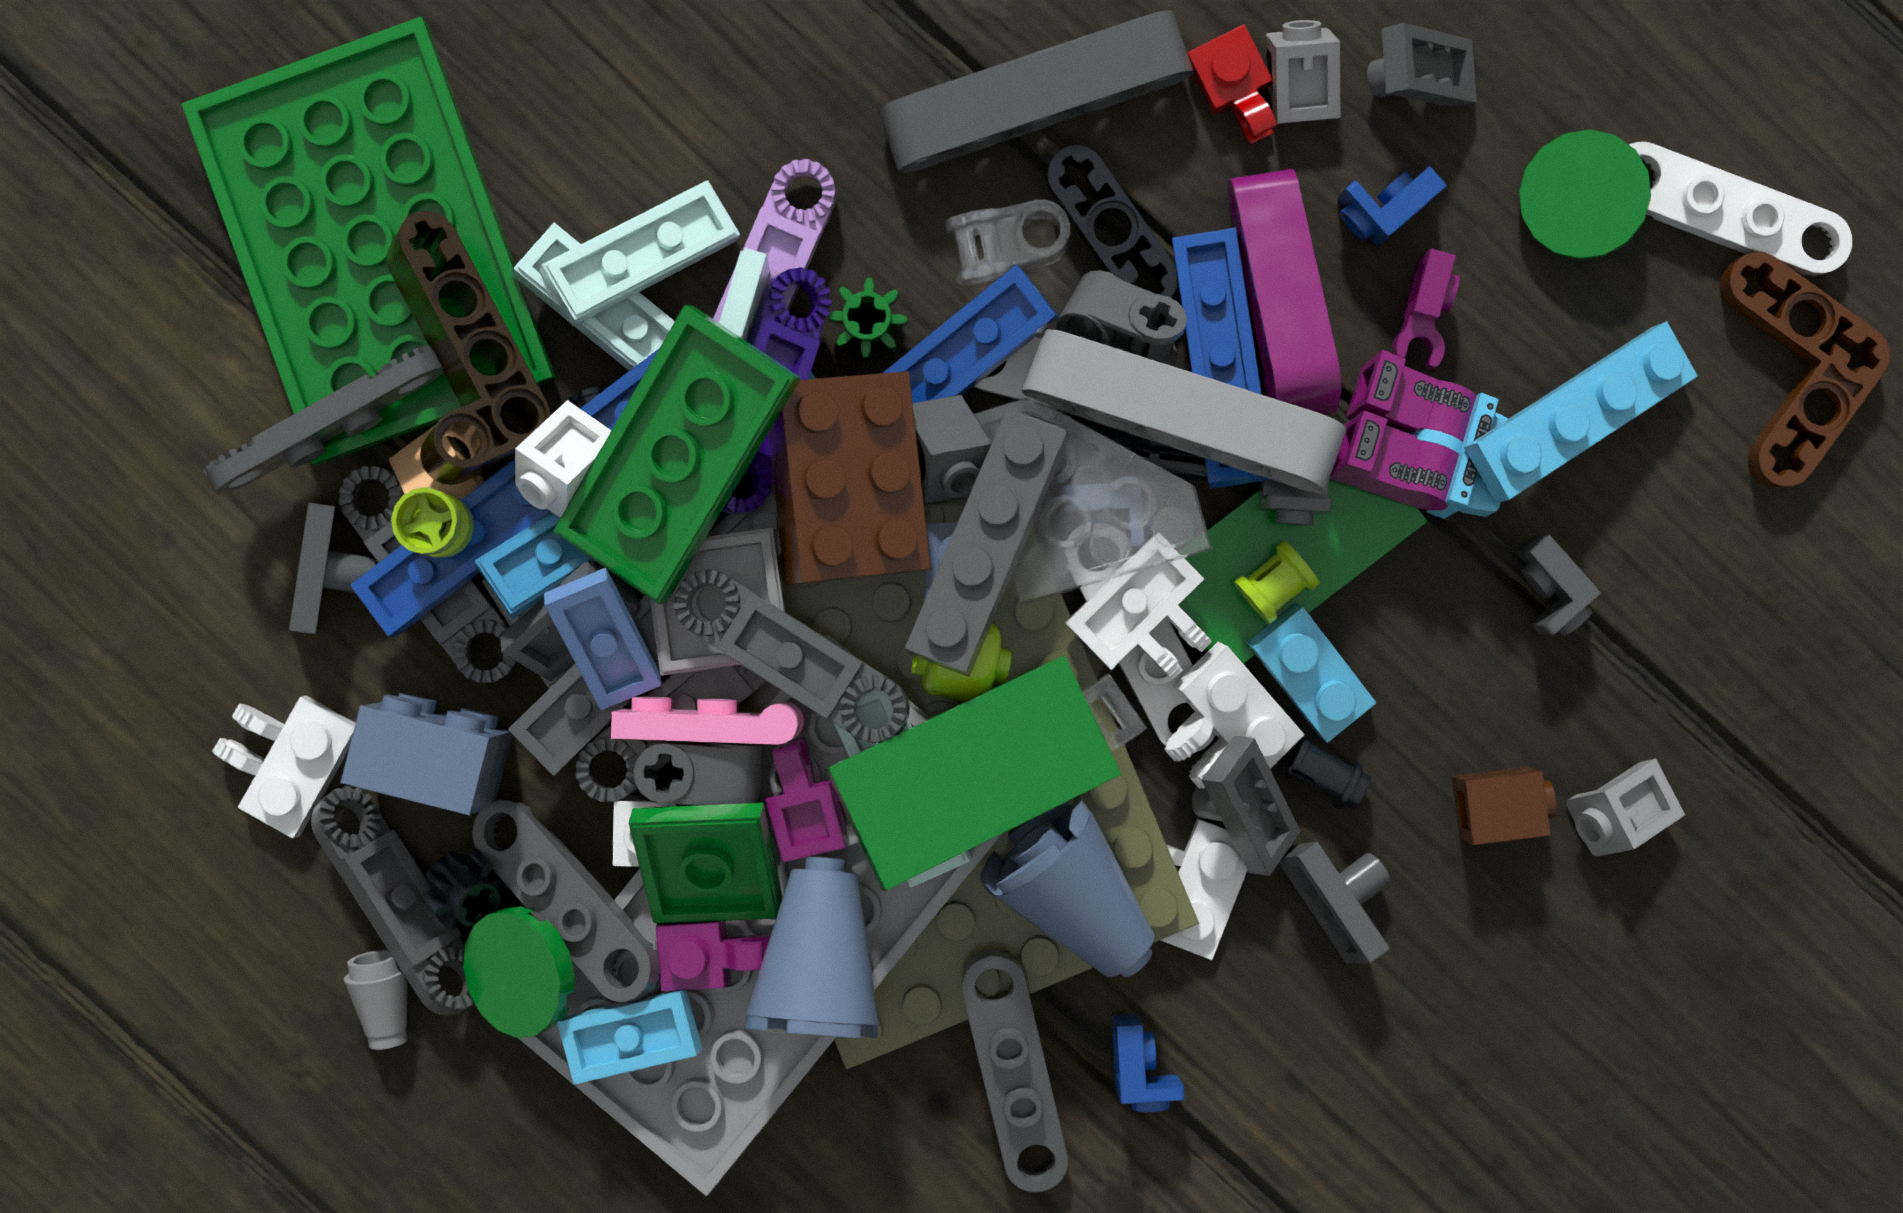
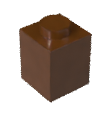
[1452,767,1557,845]

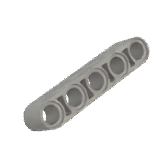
[1022,329,1347,493]

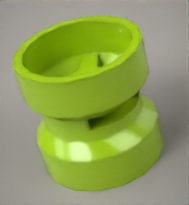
[391,487,474,558]

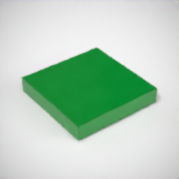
[628,803,783,923]

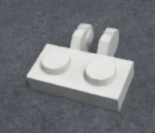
[1065,533,1211,680]
[1164,642,1305,789]
[212,696,356,839]
[1161,818,1247,960]

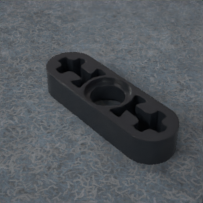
[1047,145,1178,298]

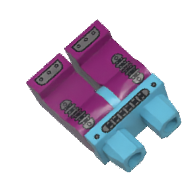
[1329,349,1508,519]

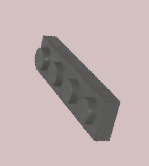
[904,408,1070,677]

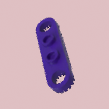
[721,267,832,514]

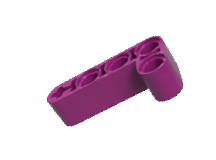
[1228,169,1341,419]

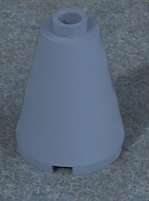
[980,796,1154,977]
[746,857,879,1038]

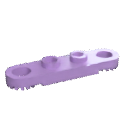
[713,159,836,323]

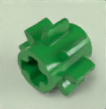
[827,277,908,361]

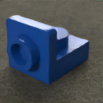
[1337,166,1447,247]
[1111,1014,1185,1112]

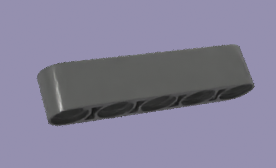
[878,10,1194,173]

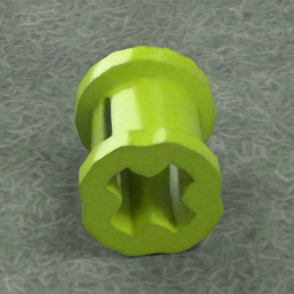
[1233,540,1320,624]

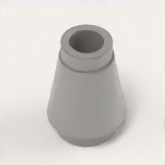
[343,949,408,1050]

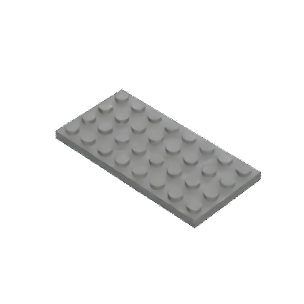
[519,634,1001,1196]

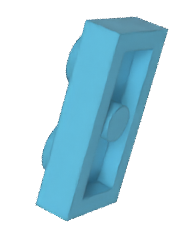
[1246,603,1376,743]
[557,990,703,1085]

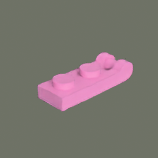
[611,696,806,745]

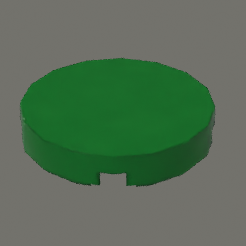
[1519,129,1651,260]
[463,906,575,1038]

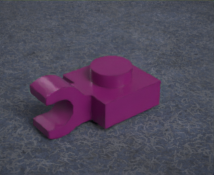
[1391,248,1460,370]
[765,737,850,862]
[656,921,771,991]

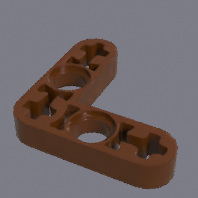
[1720,252,1890,488]

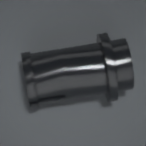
[1285,739,1372,810]

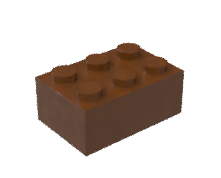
[768,371,931,585]

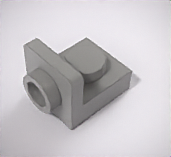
[1266,20,1341,124]
[1566,758,1685,856]

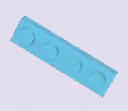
[1464,321,1698,504]

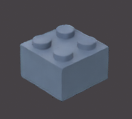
[341,692,513,815]

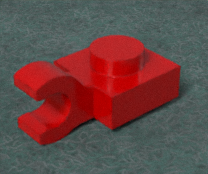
[1187,24,1277,146]

